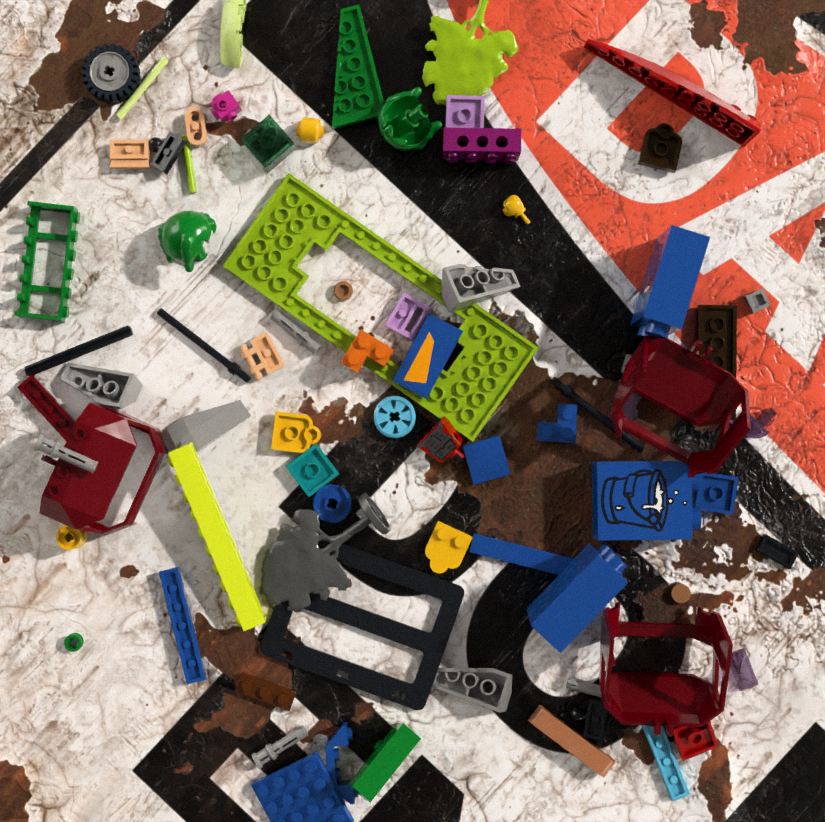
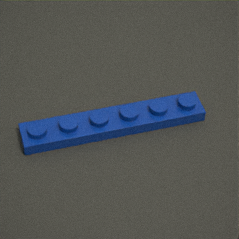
[159,566,207,685]

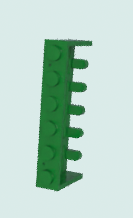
[15,201,80,322]

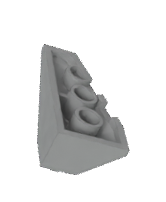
[167,400,251,453]
[432,668,512,713]

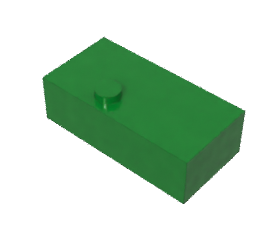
[347,723,421,802]

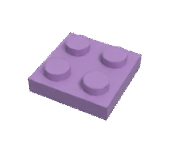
[446,95,485,128]

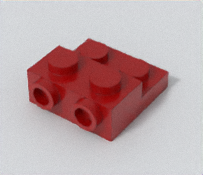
[672,721,719,761]

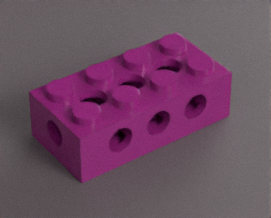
[442,127,522,164]

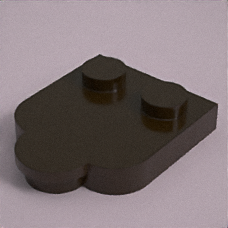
[638,123,682,173]

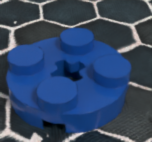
[313,484,352,523]

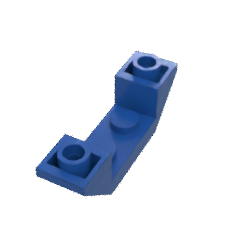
[325,722,359,804]

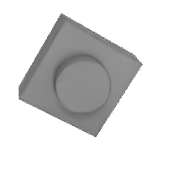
[744,288,771,314]

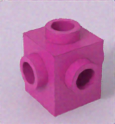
[210,90,242,123]

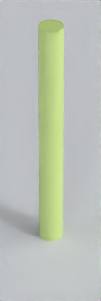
[116,56,169,120]

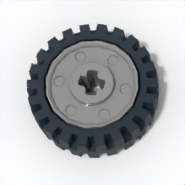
[81,44,141,104]

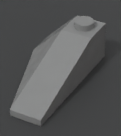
[441,264,521,312]
[60,363,143,409]

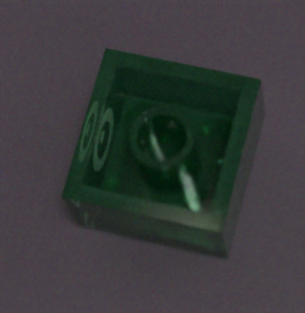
[240,114,296,173]

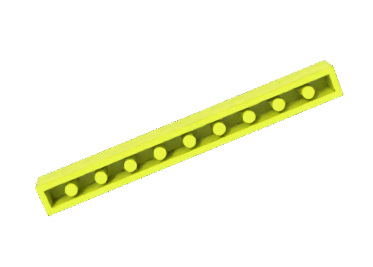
[167,442,266,631]

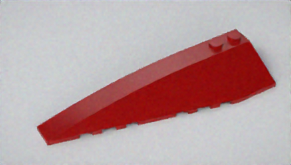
[584,39,761,147]

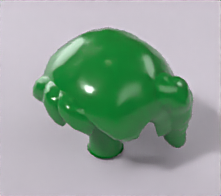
[378,87,442,151]
[158,211,217,272]

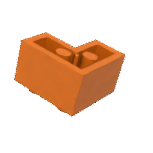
[340,330,394,374]

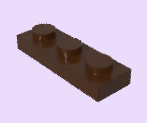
[235,672,297,711]

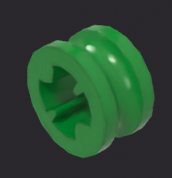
[64,633,84,652]

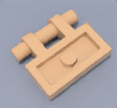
[239,332,285,381]

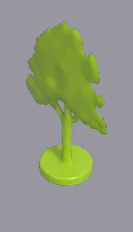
[422,0,518,106]

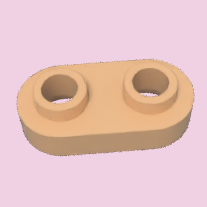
[185,107,207,147]

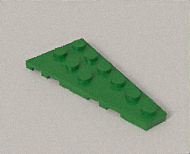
[332,5,384,129]

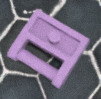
[385,292,434,342]

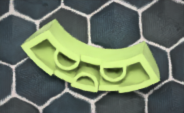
[220,0,247,68]

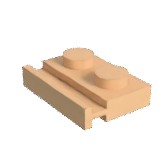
[110,139,150,169]

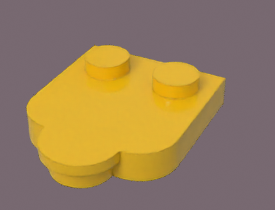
[271,411,321,453]
[425,521,473,574]

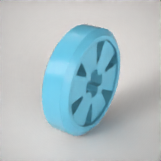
[374,396,416,438]

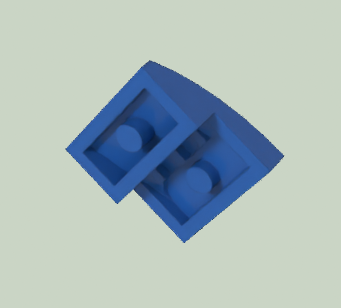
[462,435,510,485]

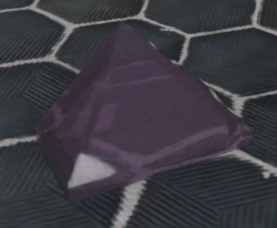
[730,648,759,691]

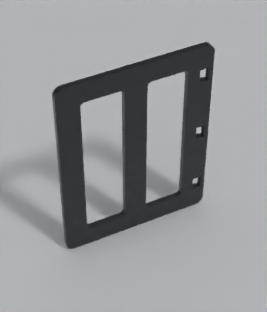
[260,540,464,710]

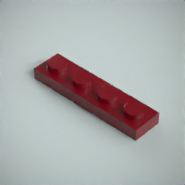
[17,374,75,441]

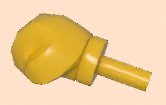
[503,195,530,225]

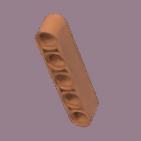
[528,705,616,777]

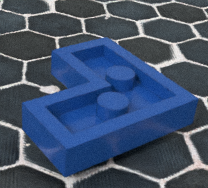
[537,404,577,443]

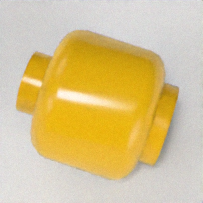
[296,117,325,144]

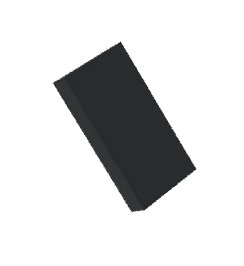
[755,534,799,570]

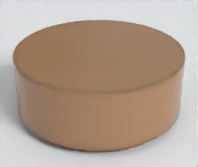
[334,281,353,301]
[671,583,691,603]

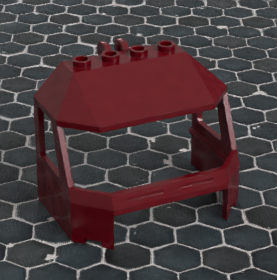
[611,336,751,478]
[39,403,168,535]
[599,601,733,736]

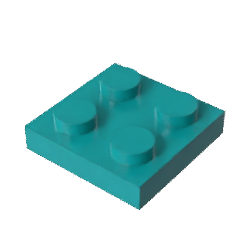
[286,443,340,497]

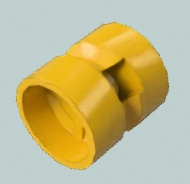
[56,525,88,550]

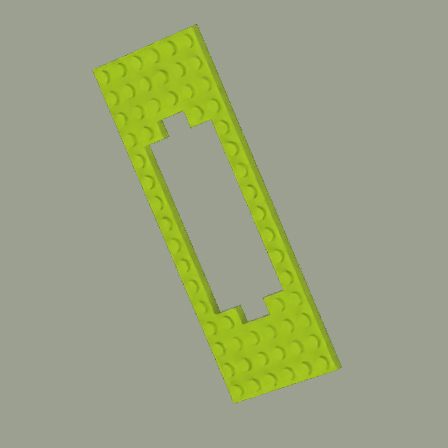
[223,173,539,442]

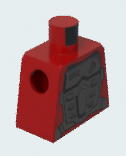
[416,416,465,464]

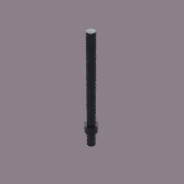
[157,308,252,383]
[550,377,645,453]

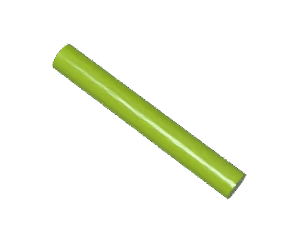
[181,136,197,194]

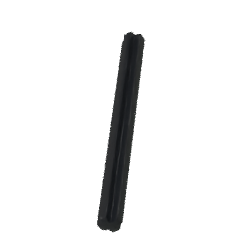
[24,325,133,376]

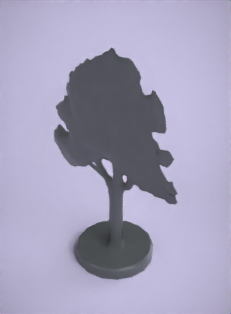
[260,493,391,611]

